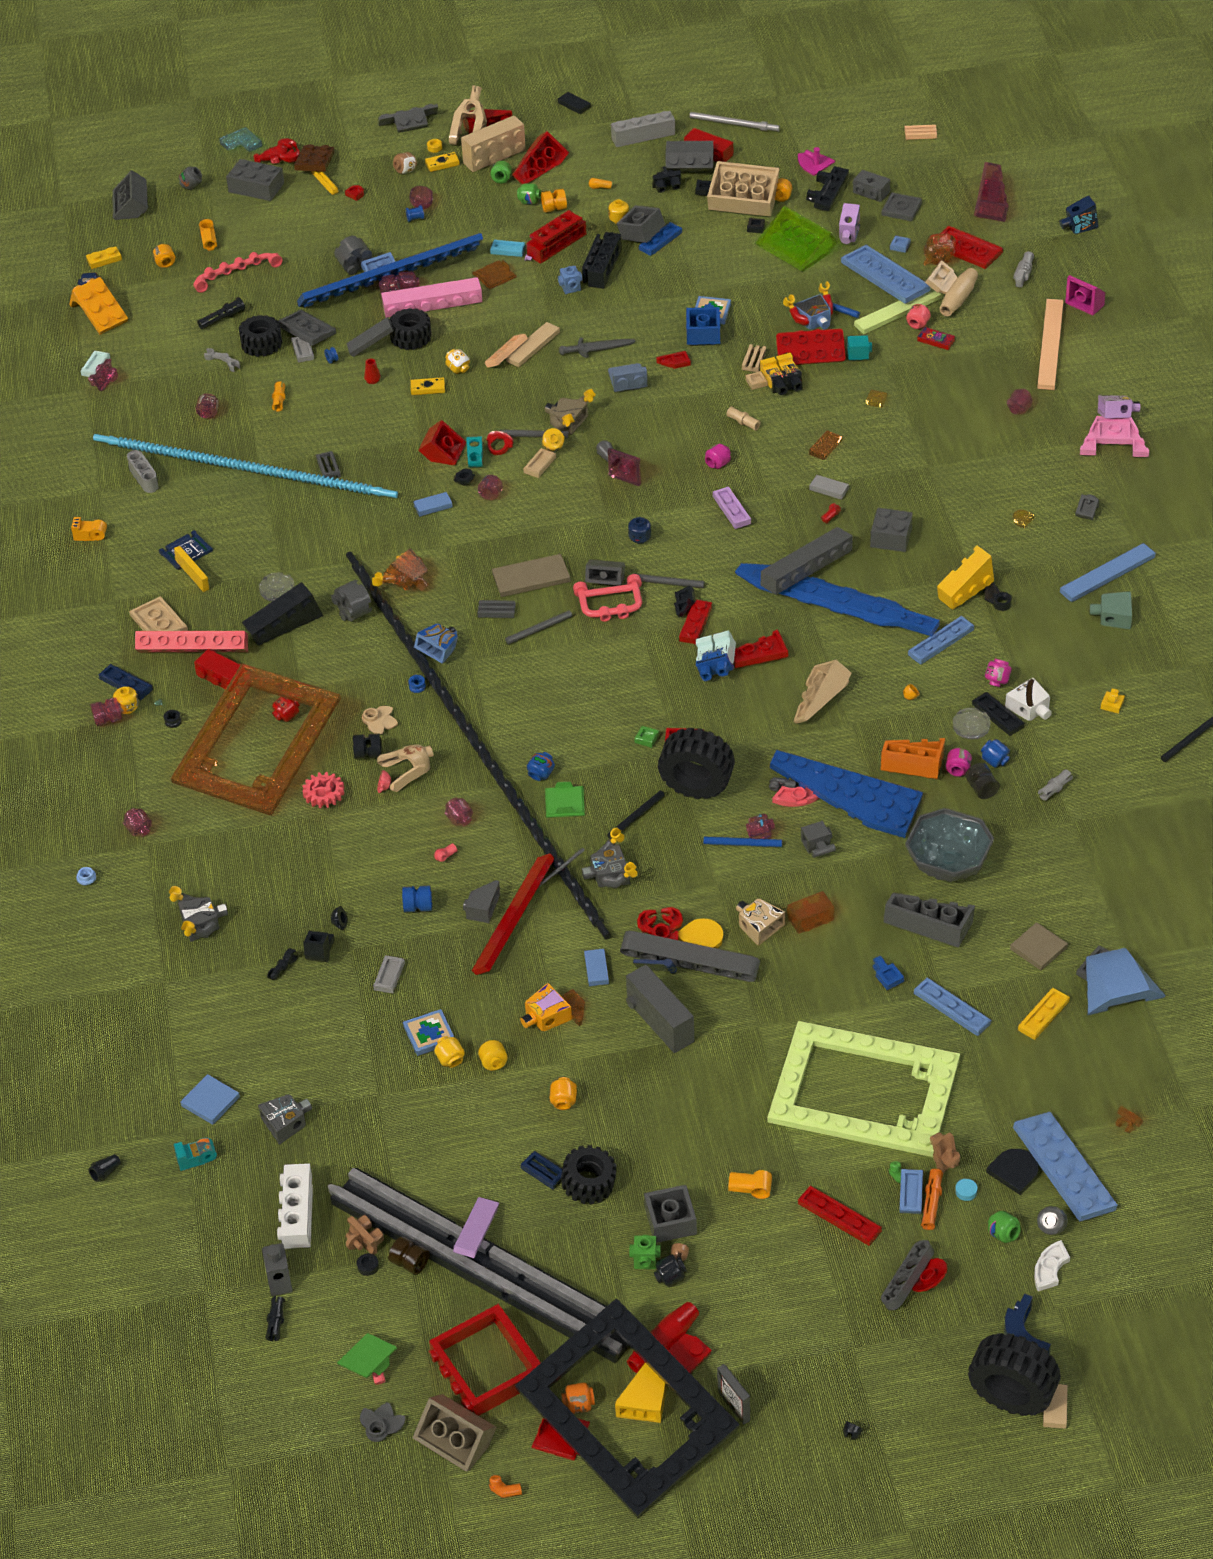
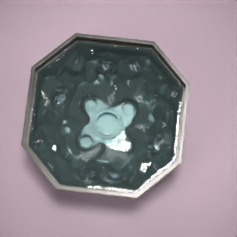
[905,808,994,882]

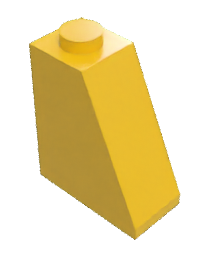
[615,1363,668,1423]

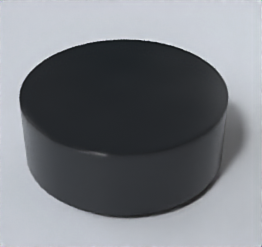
[357,1253,379,1276]

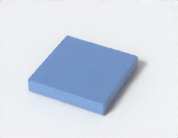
[180,1074,240,1125]

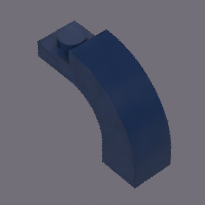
[1004,1294,1051,1355]

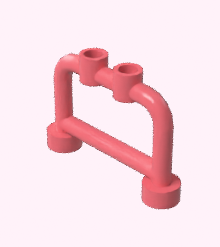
[573,574,642,622]

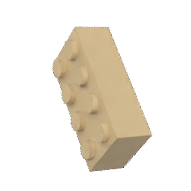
[461,116,526,172]

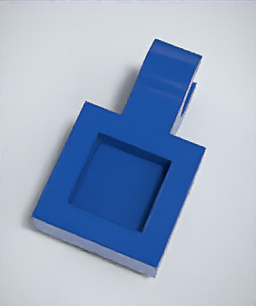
[872,956,904,990]

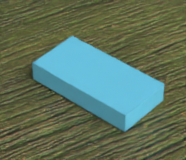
[490,240,526,257]

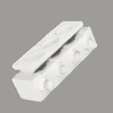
[277,1164,313,1249]

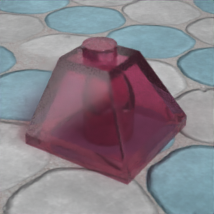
[608,448,641,487]

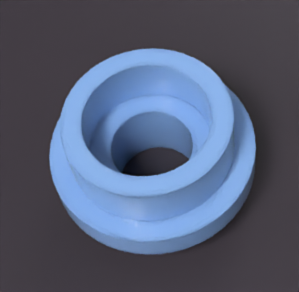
[76,867,96,885]

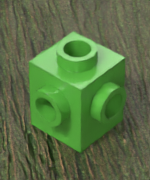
[629,1235,661,1269]

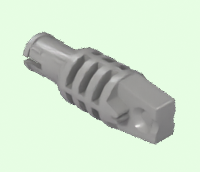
[1014,251,1034,287]

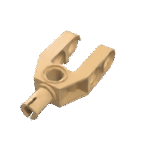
[449,86,487,145]

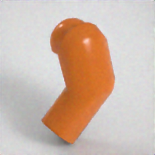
[489,1475,522,1498]

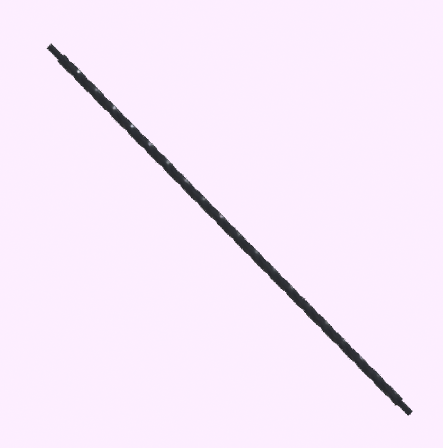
[346,552,611,940]

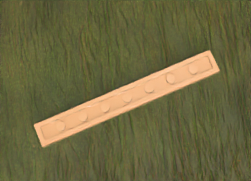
[1037,299,1063,390]

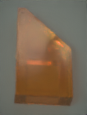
[561,989,585,1026]

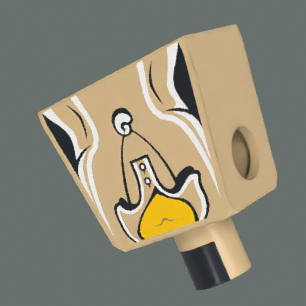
[736,899,785,946]

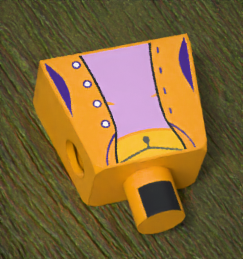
[520,983,572,1031]

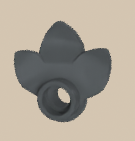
[360,1402,405,1442]

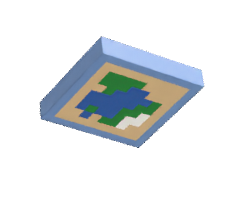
[695,296,731,325]
[403,1009,454,1056]

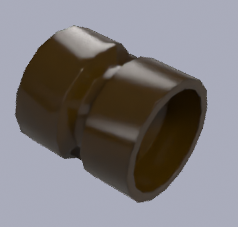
[388,1236,430,1275]

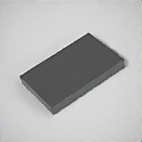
[278,310,336,345]

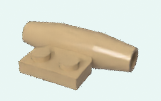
[925,260,978,316]

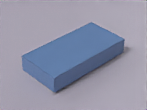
[413,492,453,517]
[584,949,609,986]
[900,1169,923,1214]

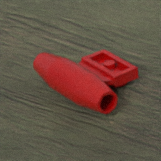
[627,1302,712,1374]

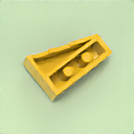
[937,545,994,610]

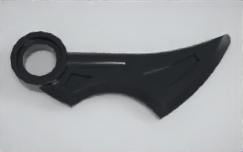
[983,582,1012,611]

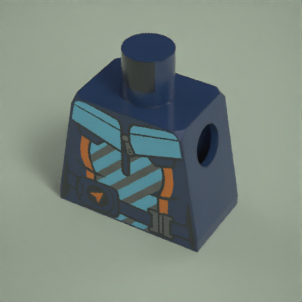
[1059,195,1098,234]

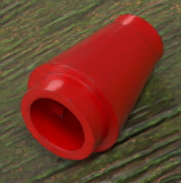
[364,358,381,384]

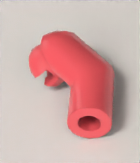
[434,843,458,862]

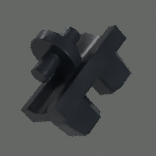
[652,166,681,193]

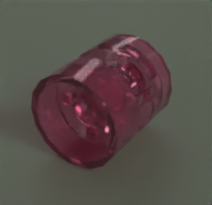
[90,697,122,727]

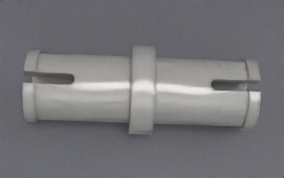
[1038,769,1073,801]

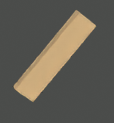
[506,322,560,367]

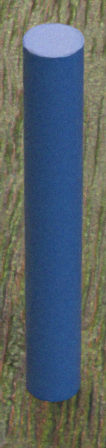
[833,303,860,318]

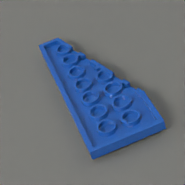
[770,750,923,838]

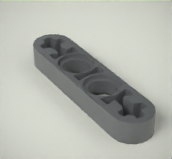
[881,1240,934,1310]

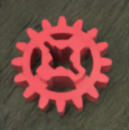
[302,772,344,808]

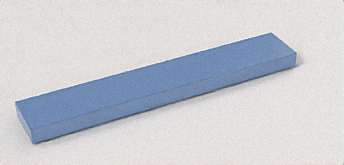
[1060,543,1156,603]

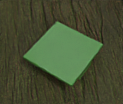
[545,782,585,818]
[337,1333,397,1378]

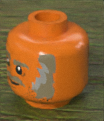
[561,1383,595,1414]

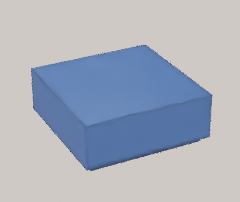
[890,236,911,253]

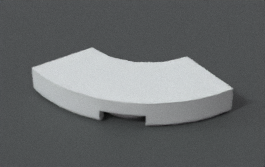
[1034,1240,1070,1291]

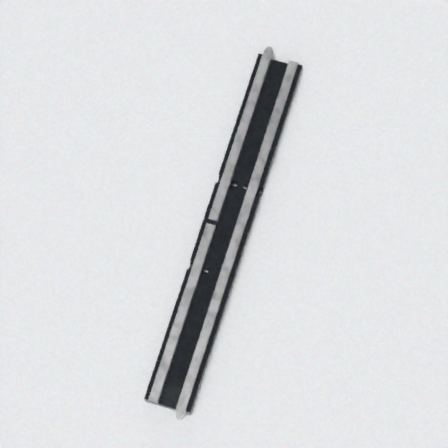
[328,1167,629,1363]

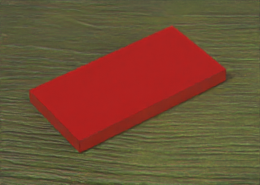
[931,226,1003,269]

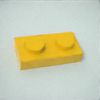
[86,246,122,269]

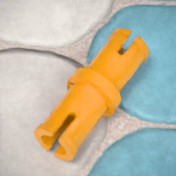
[272,381,286,412]

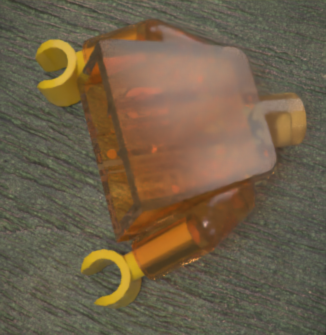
[372,548,429,592]

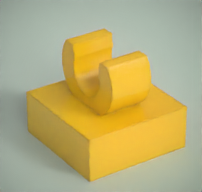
[1100,688,1125,714]

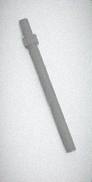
[690,112,780,132]

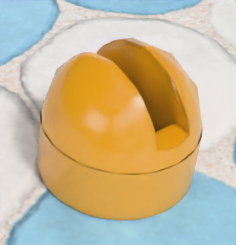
[903,684,919,700]

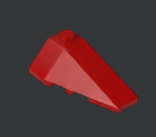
[512,131,569,184]

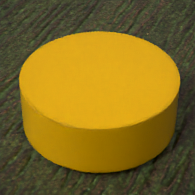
[427,139,443,153]

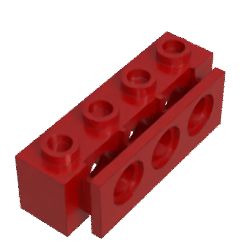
[526,210,587,264]

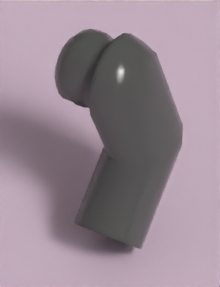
[769,777,797,791]

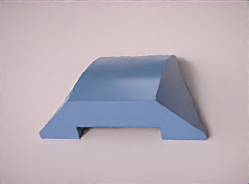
[1086,948,1165,1015]

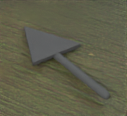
[539,848,585,886]

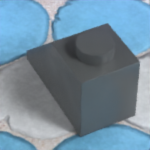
[463,880,500,923]

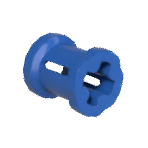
[405,205,424,222]

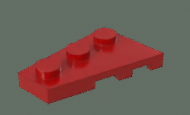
[733,629,788,668]

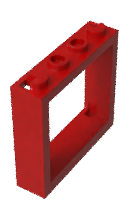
[428,1303,540,1416]

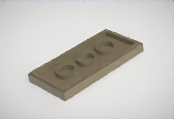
[492,554,570,597]

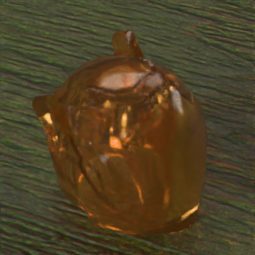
[923,233,956,266]

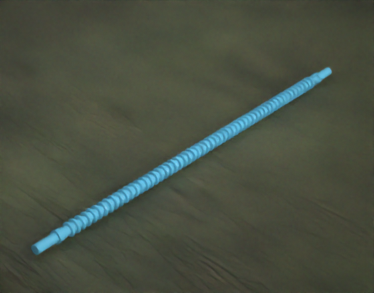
[93,434,398,498]

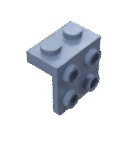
[608,363,648,392]

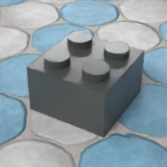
[617,205,665,243]
[870,508,913,552]
[644,1185,697,1243]

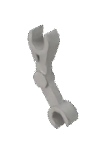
[204,348,240,372]

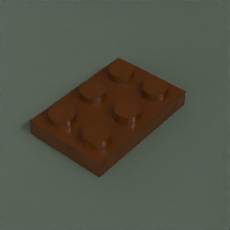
[294,144,335,172]

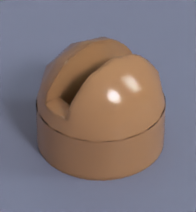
[671,1243,689,1261]

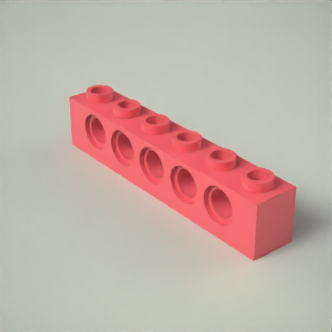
[135,631,248,653]

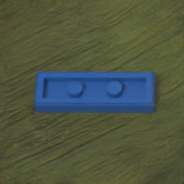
[639,222,682,256]

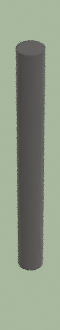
[500,429,569,438]
[633,573,704,588]
[505,610,572,645]

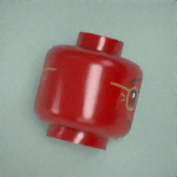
[272,694,300,722]

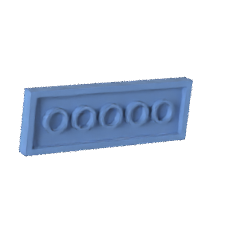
[841,245,931,304]
[1013,1112,1118,1222]

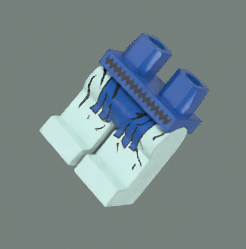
[696,630,736,681]

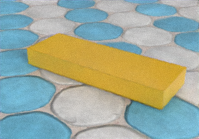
[174,546,209,592]
[1018,987,1070,1040]

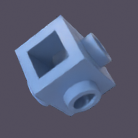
[558,266,583,294]

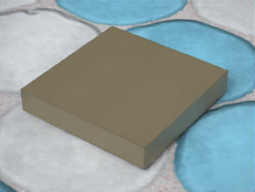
[1010,922,1068,970]

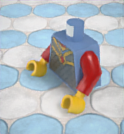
[783,281,833,330]

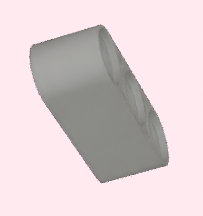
[127,450,159,493]

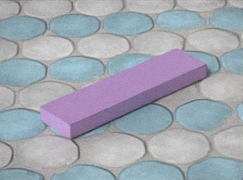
[453,1197,499,1258]

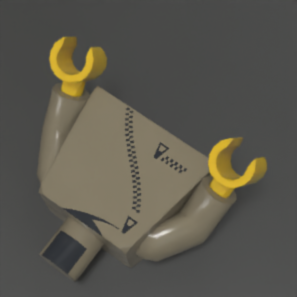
[544,389,596,435]

